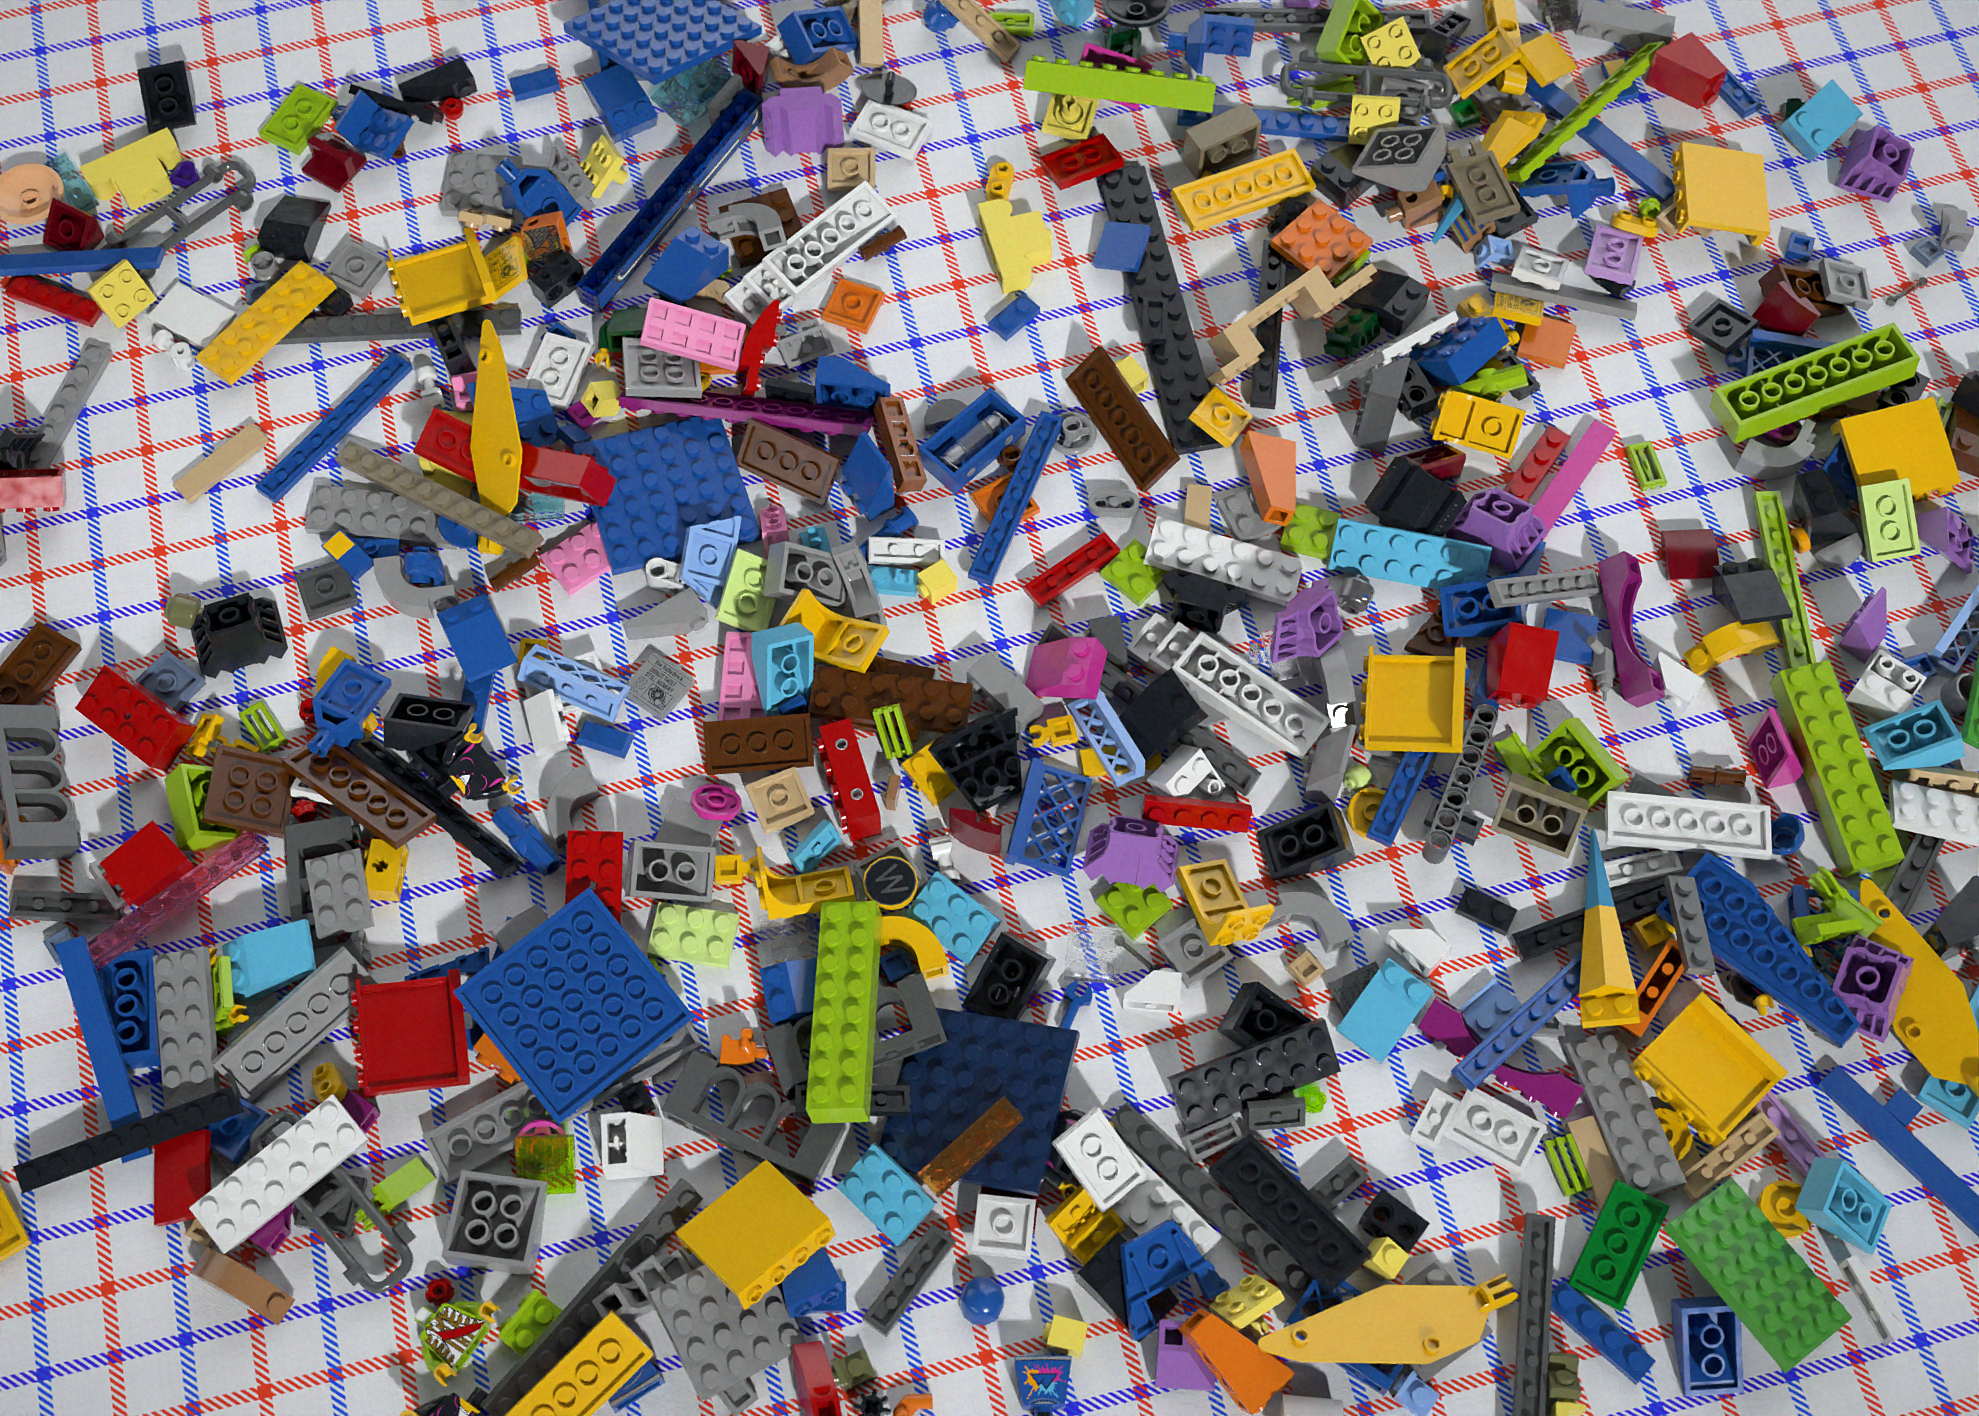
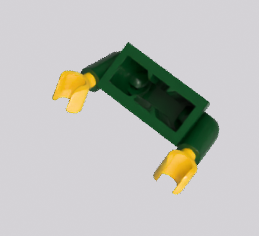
[595,305,647,369]

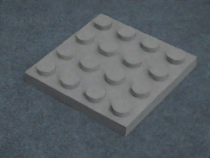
[648,1265,807,1402]

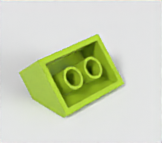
[1315,0,1385,77]
[1530,718,1630,810]
[164,763,244,852]

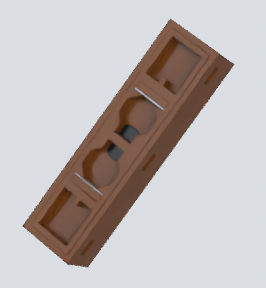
[873,397,927,494]

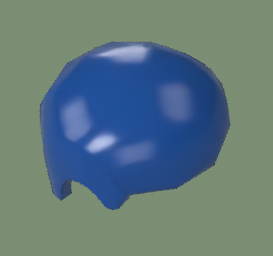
[1771,812,1805,855]
[959,1276,1005,1326]

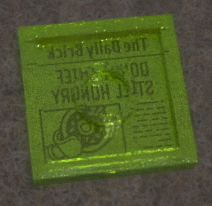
[515,1134,576,1194]

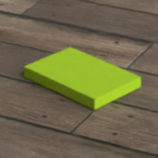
[259,84,339,156]

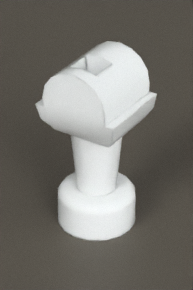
[152,329,196,371]
[416,366,446,412]
[928,834,961,884]

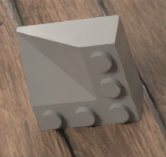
[1352,124,1449,192]
[441,1170,548,1276]

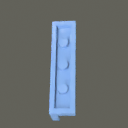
[1929,584,1979,677]
[517,644,631,723]
[1067,688,1145,787]

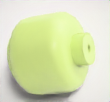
[1343,764,1372,792]

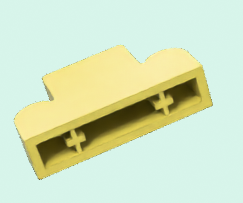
[79,127,183,210]
[978,199,1053,294]

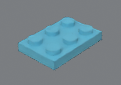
[904,871,1002,965]
[836,1144,938,1246]

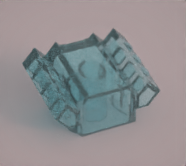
[650,58,732,128]

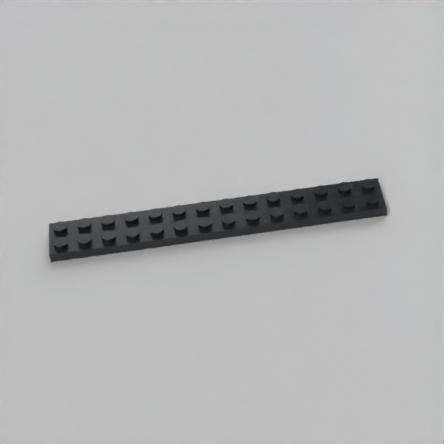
[1098,165,1224,455]

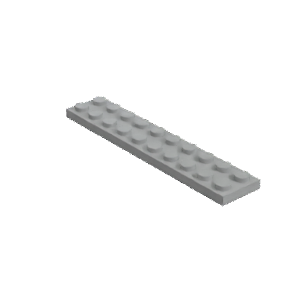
[422,1022,704,1187]

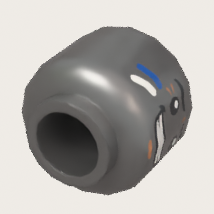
[1336,574,1375,615]

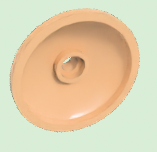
[0,163,64,225]

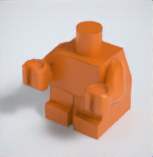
[720,1028,767,1066]

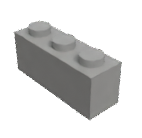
[966,652,1044,734]

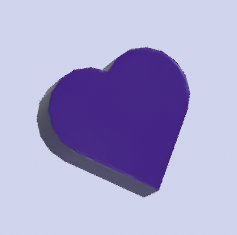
[169,161,200,189]

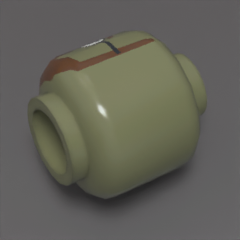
[164,593,204,630]

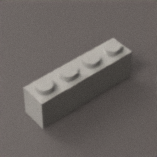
[1576,0,1676,48]

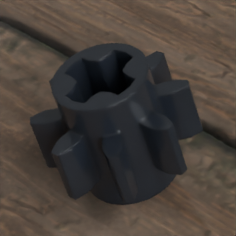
[854,1389,891,1416]

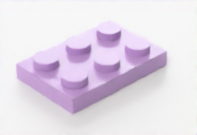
[1584,224,1644,286]

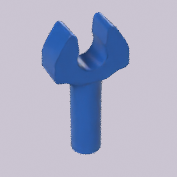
[1725,345,1754,377]
[1059,980,1092,1029]

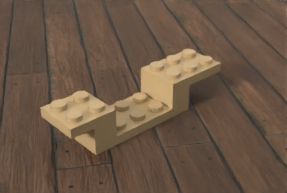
[1206,263,1377,388]

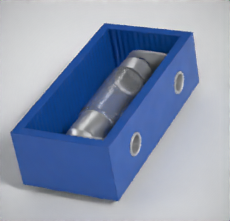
[918,388,1026,494]

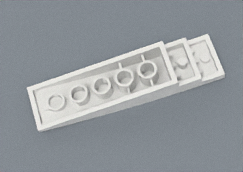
[722,181,898,329]
[1126,612,1332,759]

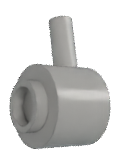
[1940,673,1974,714]

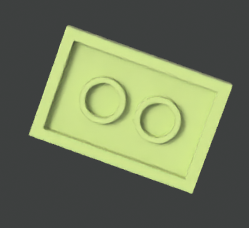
[1856,478,1921,563]
[715,549,776,633]
[647,902,740,969]

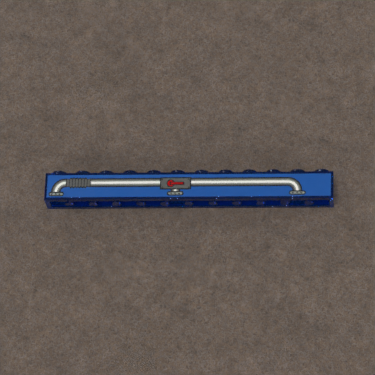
[576,88,763,313]

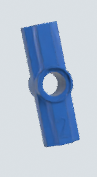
[491,805,562,877]

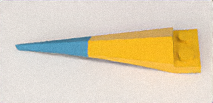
[1432,110,1547,244]
[1579,828,1640,1028]

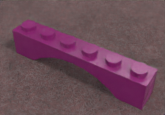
[1598,551,1665,708]
[1418,996,1585,1118]
[247,1089,381,1257]

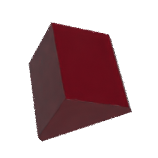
[732,40,770,104]
[42,197,105,252]
[1400,444,1466,482]

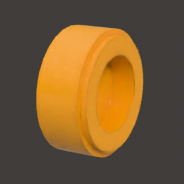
[1789,527,1811,554]

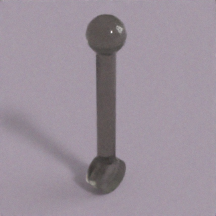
[1886,277,1928,307]
[1114,935,1161,973]

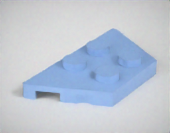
[679,516,742,610]

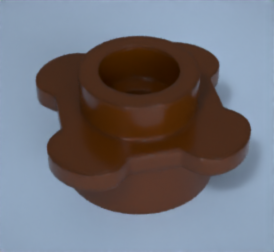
[996,446,1022,471]

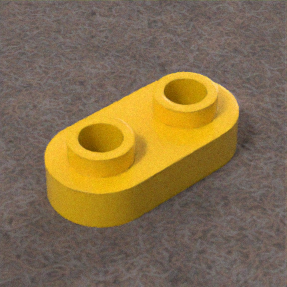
[986,161,1015,201]
[1610,210,1660,238]
[311,1062,347,1103]

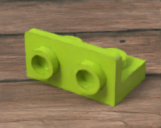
[1791,912,1864,946]
[498,1289,563,1357]

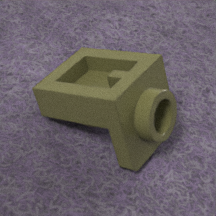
[831,1348,876,1392]
[1547,1352,1581,1401]

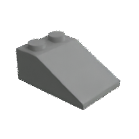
[763,541,847,609]
[1301,724,1357,805]
[624,840,716,903]

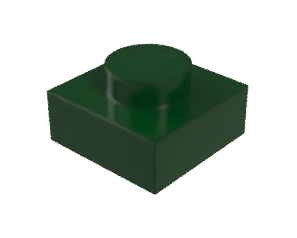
[1323,342,1349,358]

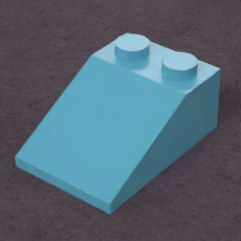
[1047,0,1094,30]
[1779,79,1863,161]
[751,622,814,717]
[1862,699,1965,770]
[222,919,316,1003]
[1336,957,1434,1064]
[1795,1157,1892,1255]

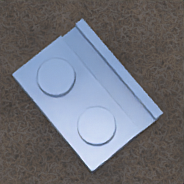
[1459,978,1522,1042]

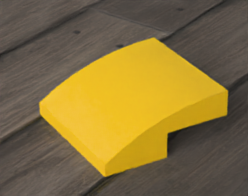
[1044,1185,1126,1266]

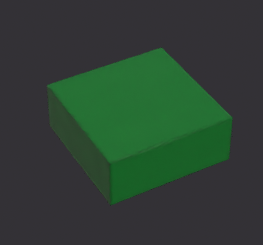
[1449,98,1482,128]

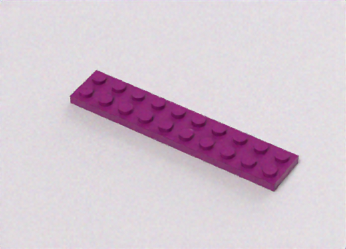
[619,389,875,439]

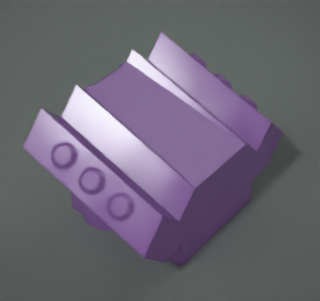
[762,86,844,157]
[1834,124,1915,203]
[1445,487,1548,573]
[1270,578,1343,664]
[1083,814,1179,893]
[1832,934,1914,1043]

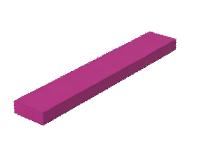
[1533,420,1617,541]

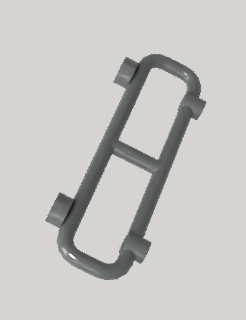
[1280,49,1453,115]
[100,161,256,281]
[250,1110,416,1294]

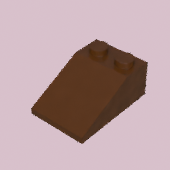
[1758,263,1846,319]
[1945,403,1979,478]

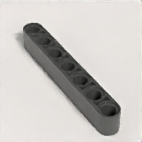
[1422,704,1498,864]

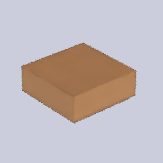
[884,774,901,811]

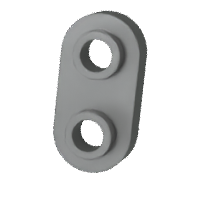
[1088,490,1139,518]

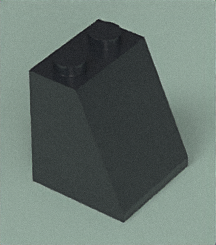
[1792,468,1860,546]
[1922,875,1979,961]

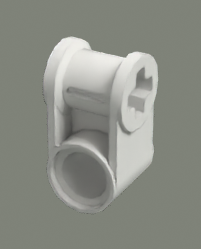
[645,558,689,596]

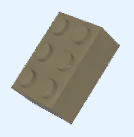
[1182,102,1262,180]
[1491,772,1590,859]

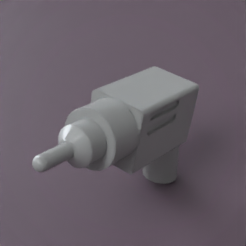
[1587,635,1616,701]

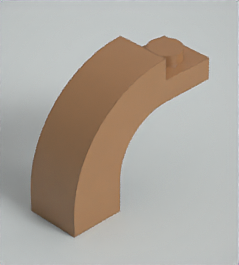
[769,47,855,92]
[190,1247,295,1325]

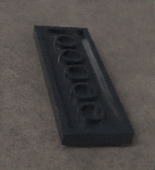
[1167,1017,1341,1132]
[1208,1133,1372,1294]

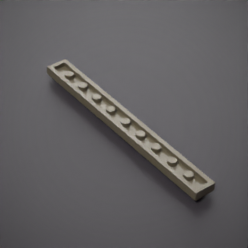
[335,441,544,559]

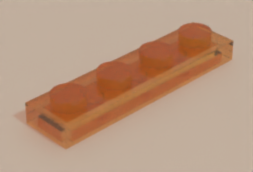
[917,1096,1024,1198]

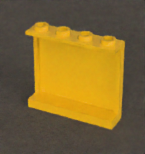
[1671,142,1771,246]
[386,227,498,326]
[1830,396,1961,512]
[1359,646,1466,753]
[1629,991,1788,1147]
[676,1160,836,1310]

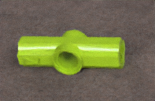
[1450,363,1528,400]

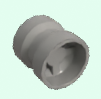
[251,251,281,285]

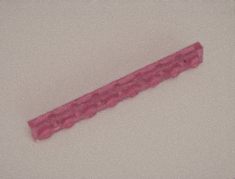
[88,831,268,971]

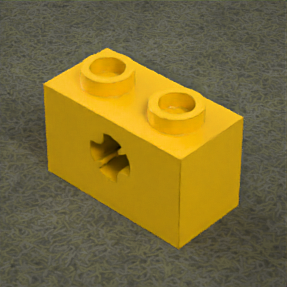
[364,839,409,902]

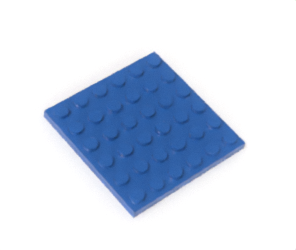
[563,0,762,85]
[573,416,762,576]
[453,887,694,1125]

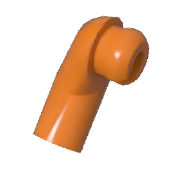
[893,1394,933,1416]

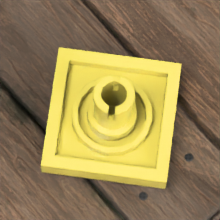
[1360,16,1422,81]
[1041,93,1099,142]
[1348,95,1401,145]
[580,134,628,199]
[86,259,157,329]
[1208,1273,1285,1337]

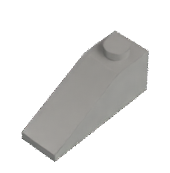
[623,587,709,640]

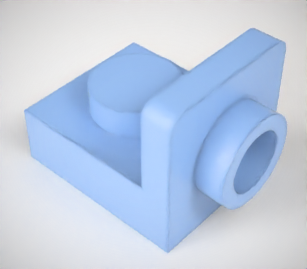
[1474,235,1515,268]
[1393,1370,1440,1416]

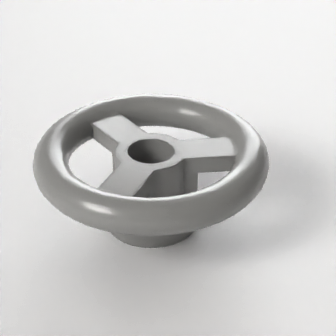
[1053,412,1097,455]

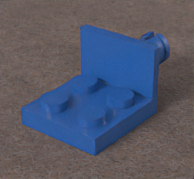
[1167,14,1255,74]
[332,90,414,160]
[494,157,583,228]
[1518,160,1615,219]
[307,658,392,757]

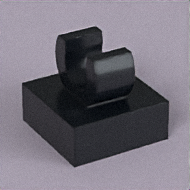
[616,1082,656,1115]

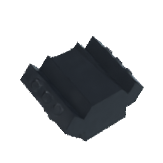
[0,427,46,470]
[1364,457,1467,537]
[1161,570,1247,635]
[190,592,288,679]

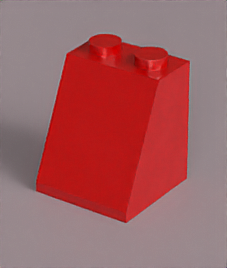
[1644,32,1728,110]
[1486,622,1559,709]
[99,820,201,910]

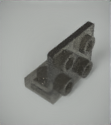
[1537,0,1579,33]

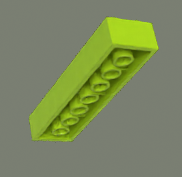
[1023,55,1216,113]
[1710,322,1920,444]
[1769,660,1905,879]
[806,901,882,1123]

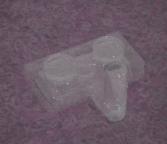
[1247,630,1300,681]

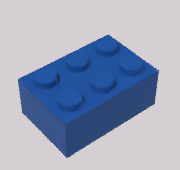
[1416,316,1509,386]

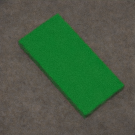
[1567,1179,1670,1312]

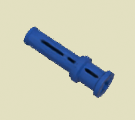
[858,506,919,560]

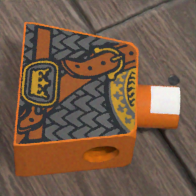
[511,211,573,262]

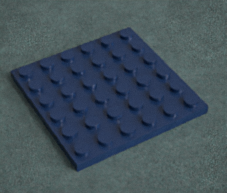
[879,1007,1080,1196]

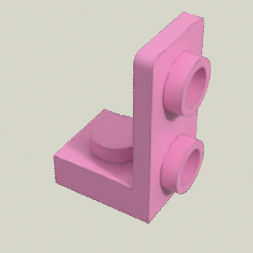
[759,506,789,560]

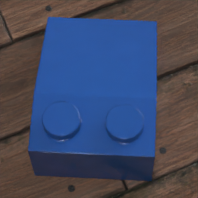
[777,6,859,65]
[582,64,658,144]
[643,225,729,306]
[815,356,891,411]
[840,431,895,522]
[1439,573,1527,637]
[437,593,518,683]
[759,958,817,1026]
[1671,1296,1744,1397]

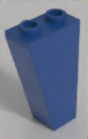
[782,1247,843,1319]

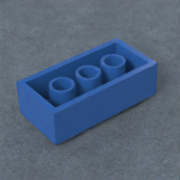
[97,948,161,1070]

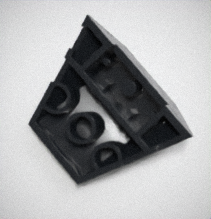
[928,707,1022,813]

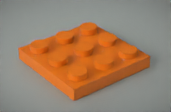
[1270,198,1373,283]

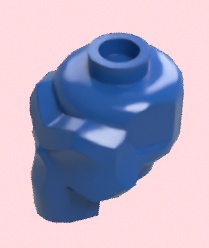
[922,0,960,33]
[403,547,446,587]

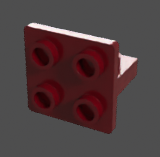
[301,136,368,193]

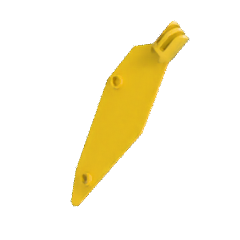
[470,319,522,555]
[1860,879,1979,1098]
[1258,1273,1519,1364]

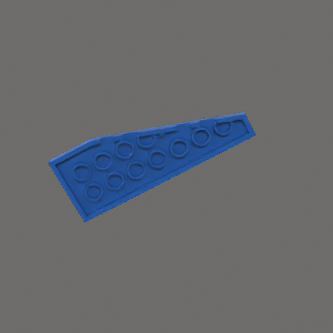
[1655,852,1860,1048]

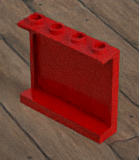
[351,969,470,1097]

